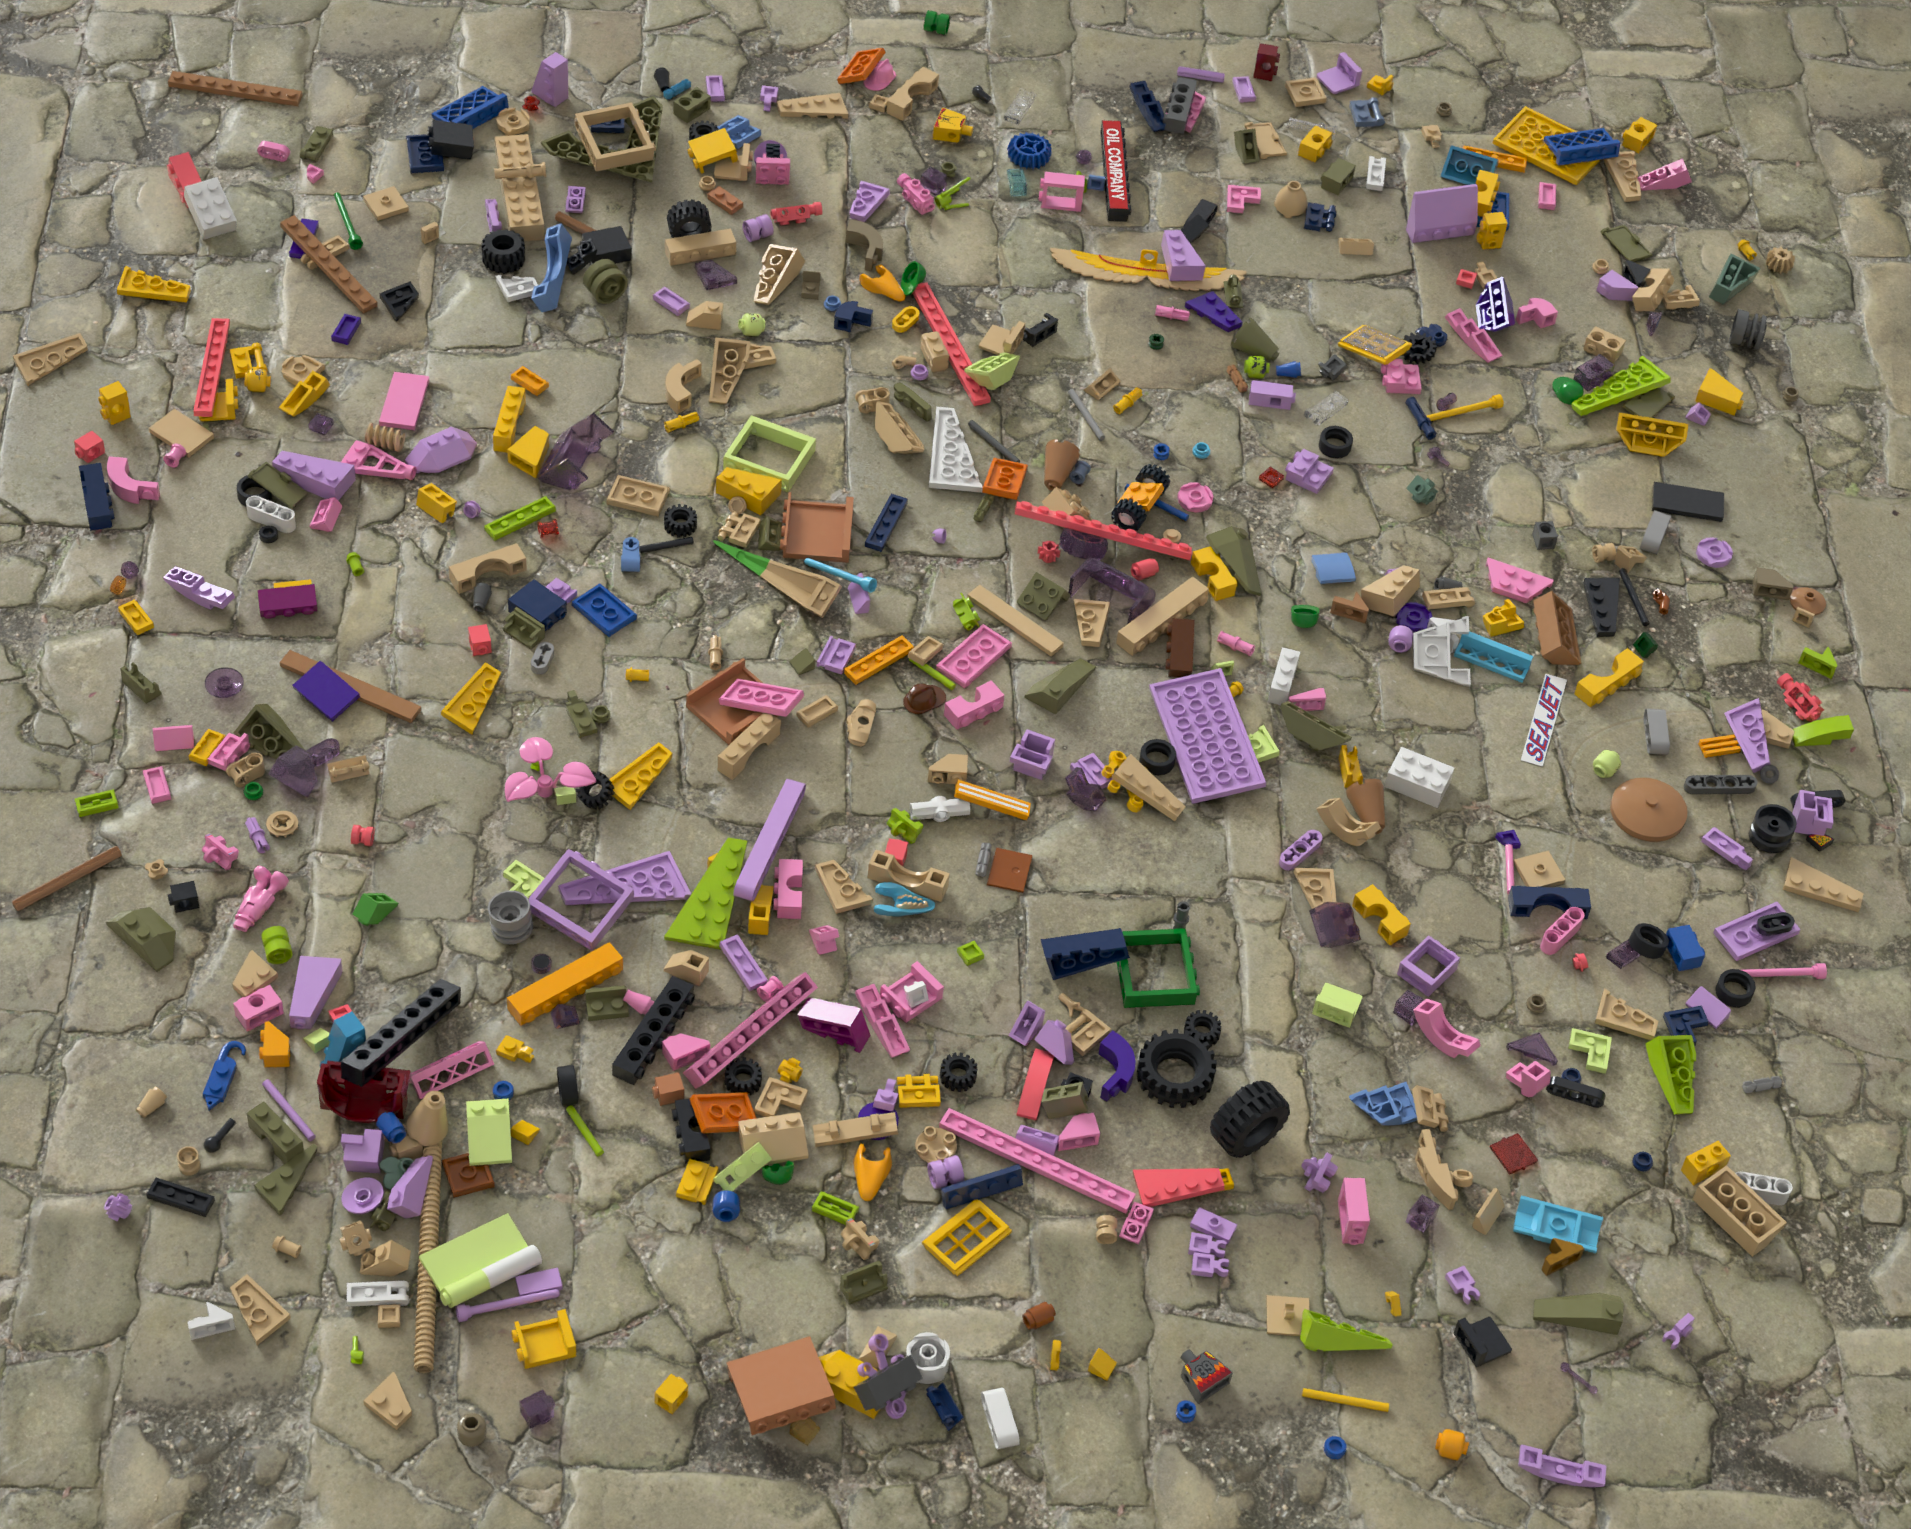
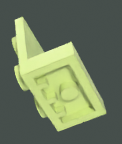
[1312,983,1362,1028]

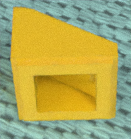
[510,1120,540,1146]
[1088,1348,1117,1381]

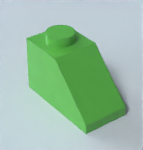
[353,893,398,926]

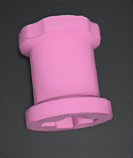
[163,443,187,468]
[757,976,784,1002]

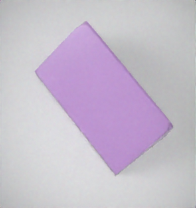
[848,573,870,614]
[1685,986,1731,1029]
[1015,1125,1059,1156]

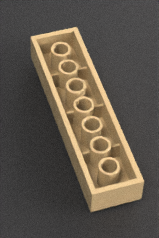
[495,134,545,241]

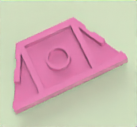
[1486,558,1554,603]

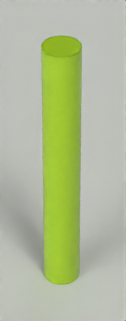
[909,659,956,690]
[566,1105,604,1157]

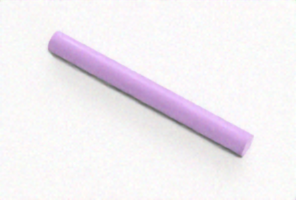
[262,1079,316,1141]

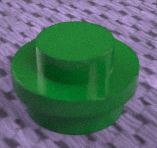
[243,782,264,800]

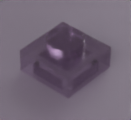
[308,413,334,435]

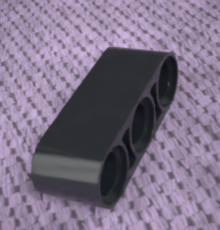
[1184,199,1218,238]

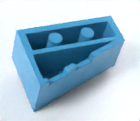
[320,1011,366,1067]

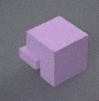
[1010,730,1055,780]
[1792,790,1833,836]
[341,1129,385,1174]

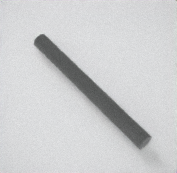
[968,420,1020,463]

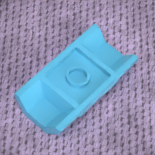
[1513,1195,1603,1253]

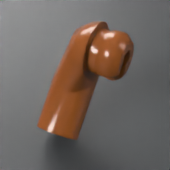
[1652,589,1670,615]

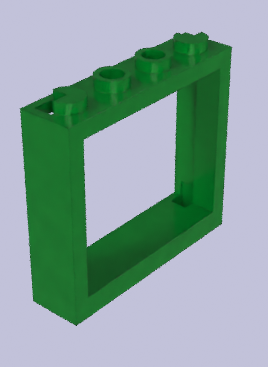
[1116,928,1200,1008]

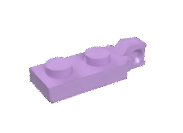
[485,199,502,232]
[1701,827,1753,870]

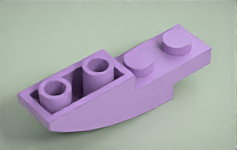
[163,566,235,610]

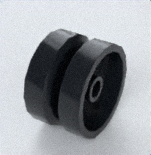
[1749,804,1797,853]

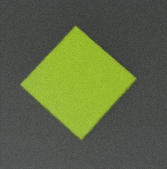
[957,940,985,966]

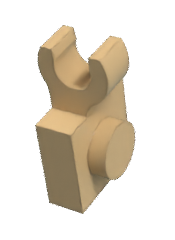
[1421,125,1442,148]
[1475,262,1498,289]

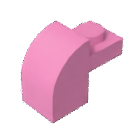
[1516,298,1558,328]
[1506,1061,1551,1097]

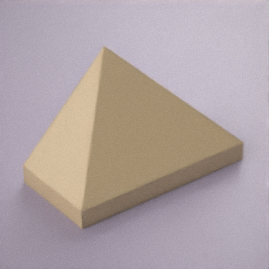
[858,1326,897,1370]

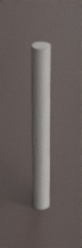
[1068,389,1105,441]

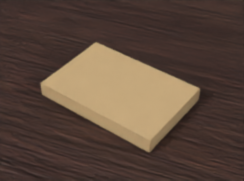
[149,409,214,458]
[607,475,670,517]

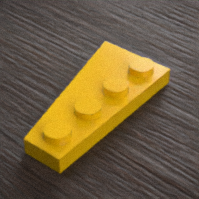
[117,266,191,303]

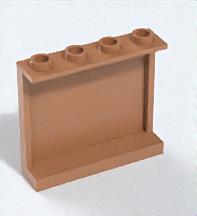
[780,492,854,563]
[686,658,778,745]
[727,1336,836,1435]

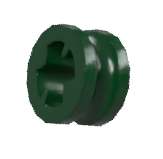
[1148,334,1164,350]

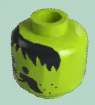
[1244,356,1270,379]

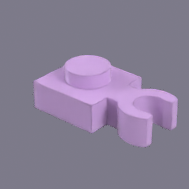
[1188,1232,1227,1258]
[1191,1252,1229,1277]
[1445,1266,1480,1304]

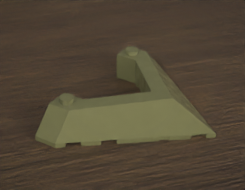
[541,96,663,183]

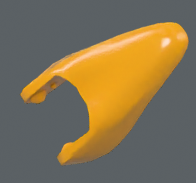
[859,264,905,301]
[853,1143,892,1201]

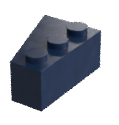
[79,463,115,531]

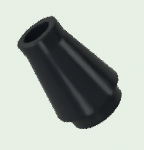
[654,67,670,92]

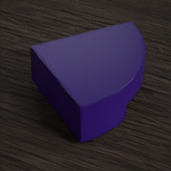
[1495,830,1521,849]

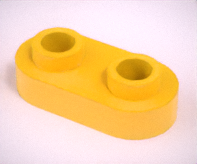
[892,306,920,333]

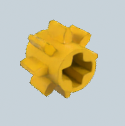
[777,1057,803,1083]

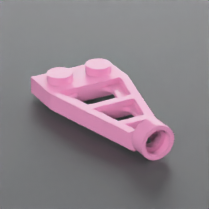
[341,440,417,480]

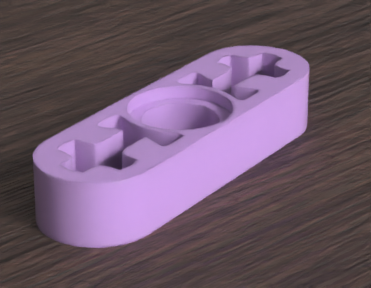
[1279,830,1322,871]

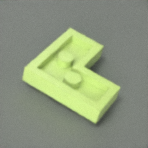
[503,860,545,899]
[1568,1028,1612,1074]

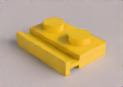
[676,1159,719,1205]

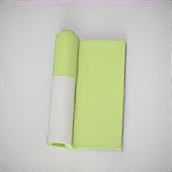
[418,1213,542,1308]

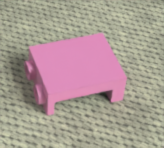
[880,961,944,1023]

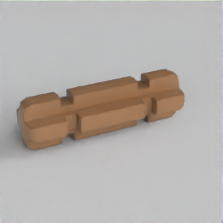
[1227,364,1248,393]

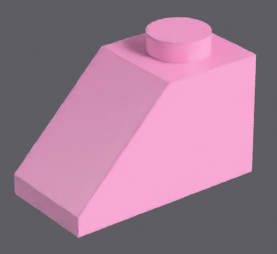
[662,1033,710,1071]
[1057,1113,1100,1151]

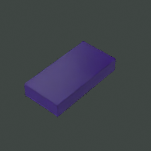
[331,314,361,345]

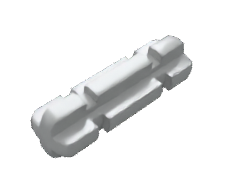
[975,842,992,877]
[1742,1076,1782,1093]

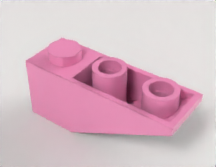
[1638,159,1692,190]

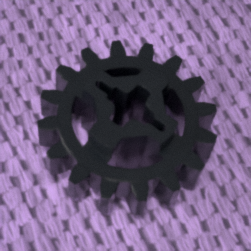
[1401,332,1437,365]

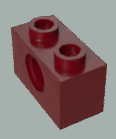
[1253,43,1280,81]

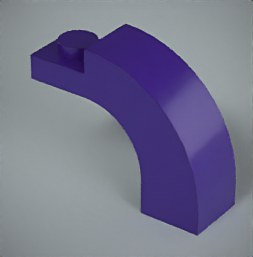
[1099,1030,1136,1102]

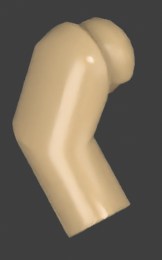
[892,355,917,369]

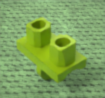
[887,808,923,844]

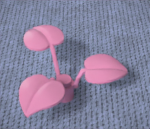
[505,737,596,802]

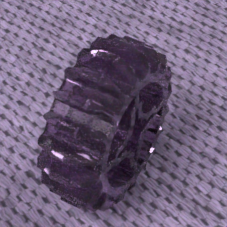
[1059,528,1108,561]

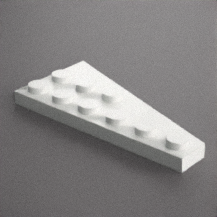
[929,407,983,493]

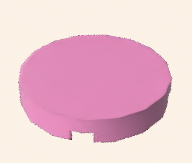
[1177,482,1214,512]

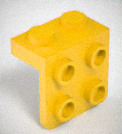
[199,379,239,421]

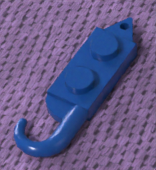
[203,1041,246,1111]

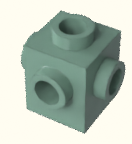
[1406,475,1439,505]

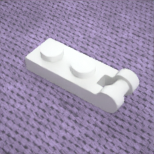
[1366,156,1386,191]
[347,1281,409,1307]

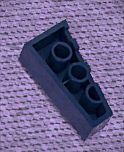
[1040,928,1130,980]

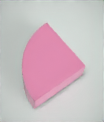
[307,164,324,184]

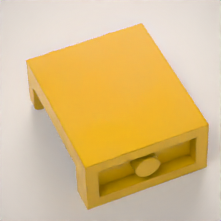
[687,128,739,174]
[511,1309,576,1369]

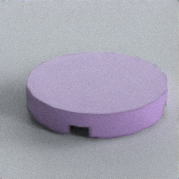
[1696,537,1733,568]

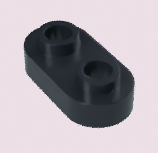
[1756,912,1795,936]

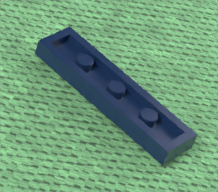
[865,493,908,552]
[941,1164,1023,1210]

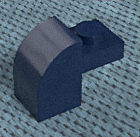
[834,301,873,332]

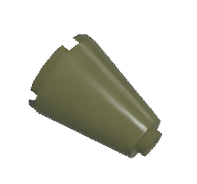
[1230,318,1280,362]

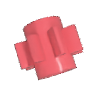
[1037,541,1060,563]

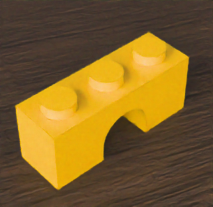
[1475,170,1500,217]
[1191,546,1237,601]
[1352,884,1411,945]

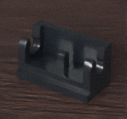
[1023,313,1058,347]

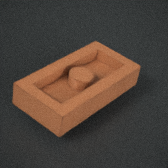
[707,186,743,215]

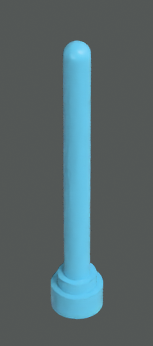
[804,558,877,593]

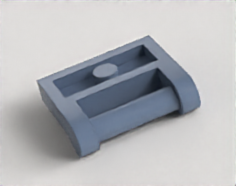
[1349,98,1385,127]

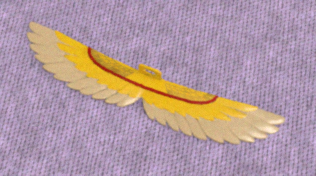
[1050,248,1246,291]

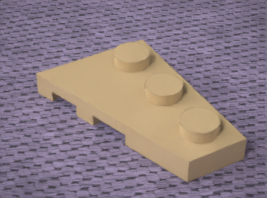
[1595,988,1659,1040]
[230,1274,291,1345]

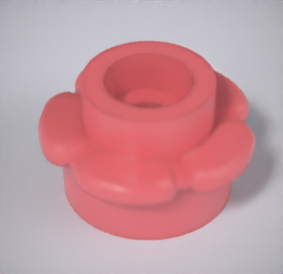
[1572,953,1588,972]

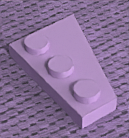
[850,181,890,222]

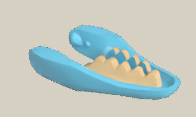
[874,882,935,917]

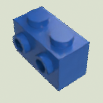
[1666,925,1705,971]

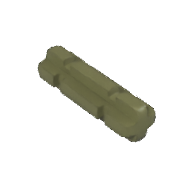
[973,494,994,522]

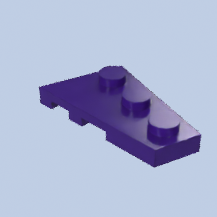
[1185,291,1242,332]

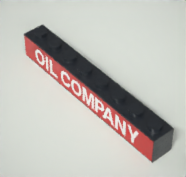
[1100,120,1132,222]

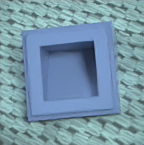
[1087,175,1105,191]

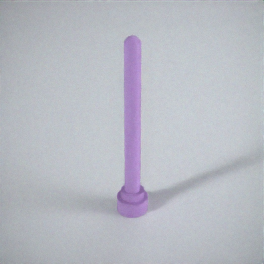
[456,1289,560,1322]

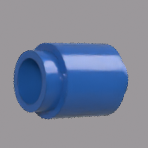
[376,1112,406,1144]

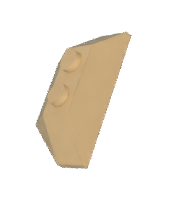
[875,401,924,454]

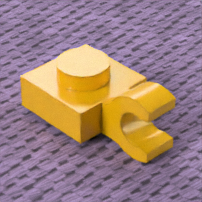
[496,1035,534,1063]

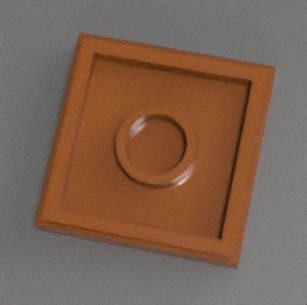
[442,1153,495,1198]

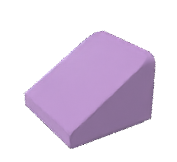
[1685,402,1711,426]

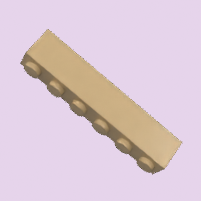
[1116,577,1209,656]

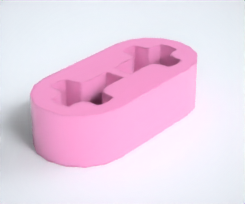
[257,141,290,162]

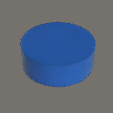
[493,1081,514,1100]
[1324,1436,1347,1459]

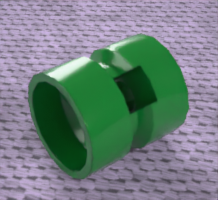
[924,10,951,35]

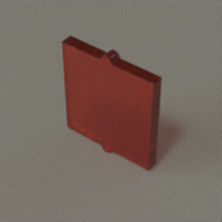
[1489,1133,1538,1175]

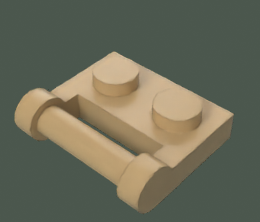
[1065,1009,1111,1056]

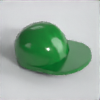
[901,261,926,296]
[1552,377,1584,405]
[1291,605,1319,628]

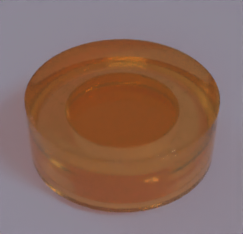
[110,575,126,595]

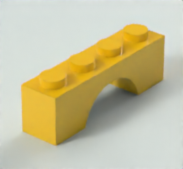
[493,386,526,453]
[1574,648,1644,707]

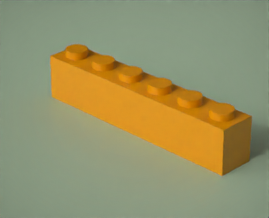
[507,942,623,1026]

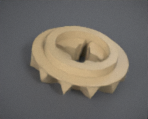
[266,811,298,838]

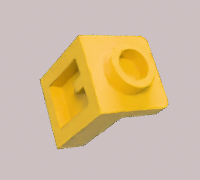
[1367,75,1394,96]

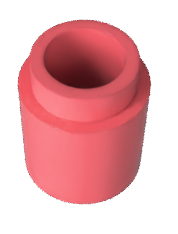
[1131,558,1159,581]

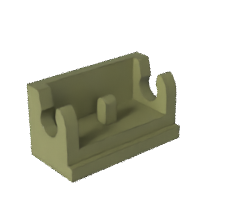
[503,607,545,649]
[120,662,162,704]
[1041,1082,1089,1119]
[840,1260,888,1305]

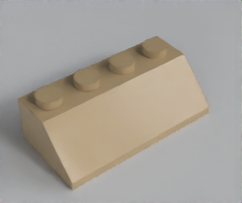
[1692,1165,1787,1257]

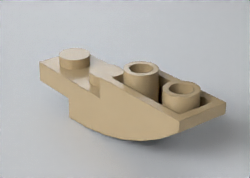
[1415,1129,1458,1210]

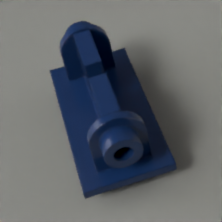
[926,1382,964,1431]

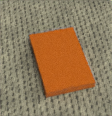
[837,48,886,84]
[982,458,1028,500]
[690,1092,757,1133]

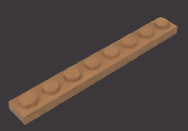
[168,71,302,107]
[280,215,377,314]

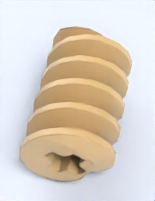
[365,423,406,452]

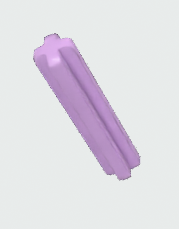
[1177,66,1225,83]

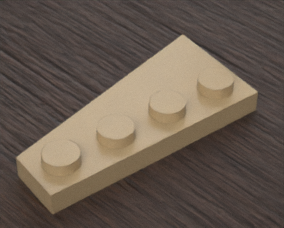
[1603,151,1641,202]

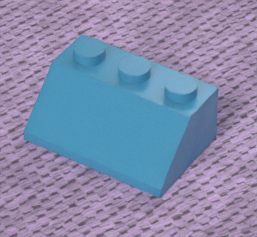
[1440,145,1499,185]

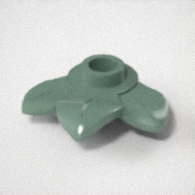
[379,1157,414,1190]

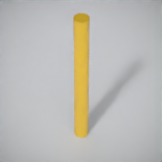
[1302,1388,1389,1412]

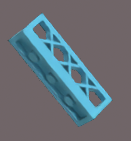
[1454,631,1533,683]

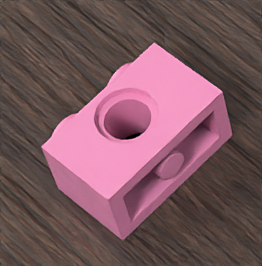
[233,985,284,1032]

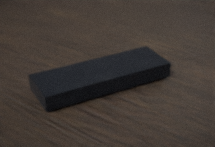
[146,1177,215,1217]

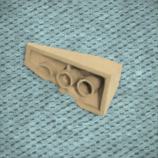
[709,337,750,404]

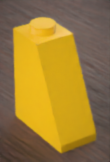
[1695,368,1744,416]
[507,426,549,478]

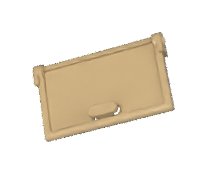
[1244,122,1287,159]

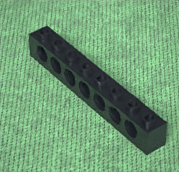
[340,979,461,1087]

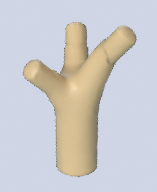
[1058,993,1085,1017]

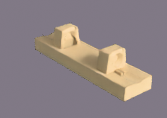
[813,1112,898,1147]

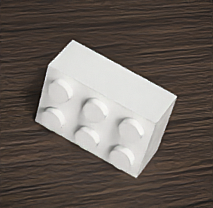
[184,177,237,240]
[1384,747,1454,808]

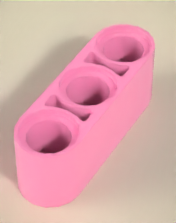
[1540,907,1584,955]

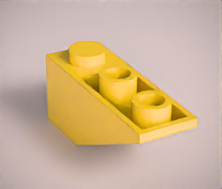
[748,885,774,935]

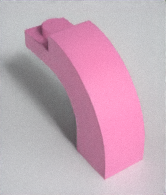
[107,456,160,504]
[1413,999,1481,1058]

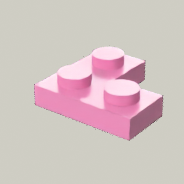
[1227,185,1261,213]

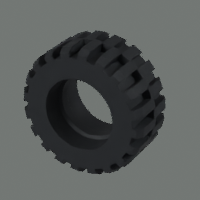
[1210,1080,1290,1158]

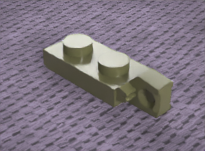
[566,690,597,738]

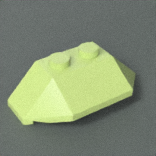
[965,352,1020,390]

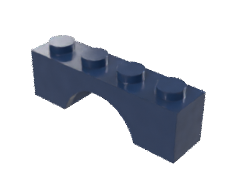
[1508,886,1591,919]

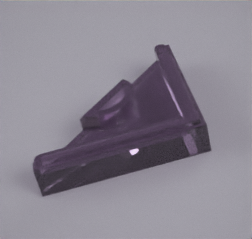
[1506,1032,1558,1066]

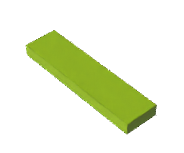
[484,496,556,541]

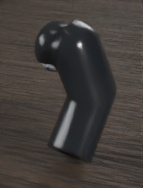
[972,85,992,104]

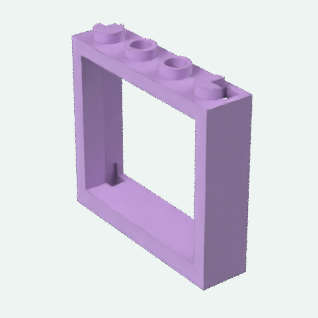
[528,849,634,951]

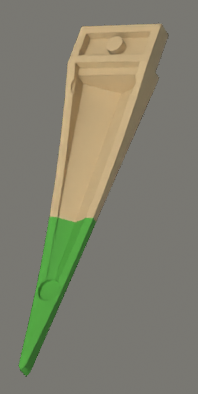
[713,540,842,618]

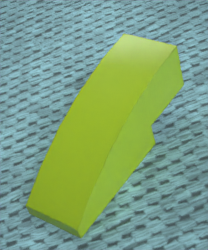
[1792,715,1854,747]

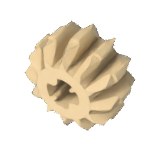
[1766,246,1795,274]

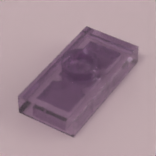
[1606,939,1641,969]

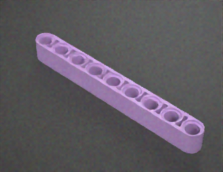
[733,779,806,901]

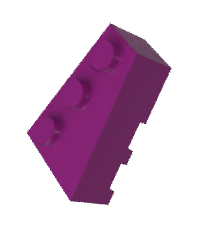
[797,997,871,1053]

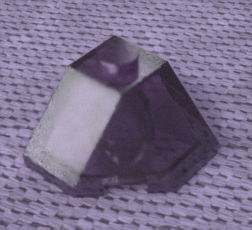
[268,745,318,797]

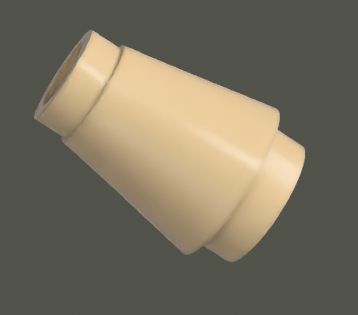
[136,1086,167,1118]

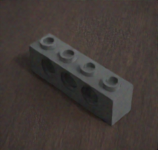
[1163,77,1197,134]

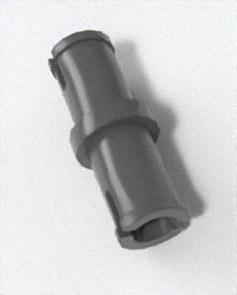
[1173,901,1190,929]

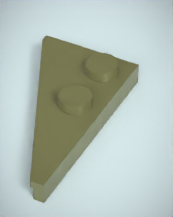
[254,1144,318,1215]

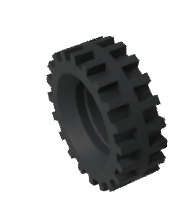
[1137,1029,1217,1108]

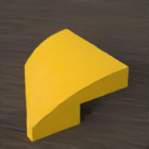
[1483,599,1524,637]

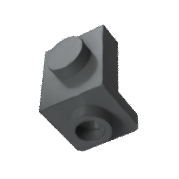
[1318,354,1347,381]

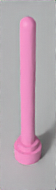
[1742,963,1827,979]

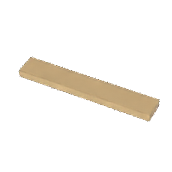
[967,585,1064,657]

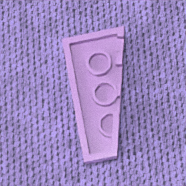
[1724,698,1771,773]

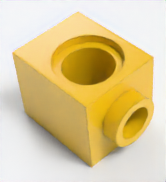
[655,1374,688,1415]

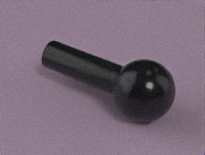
[204,1118,236,1153]

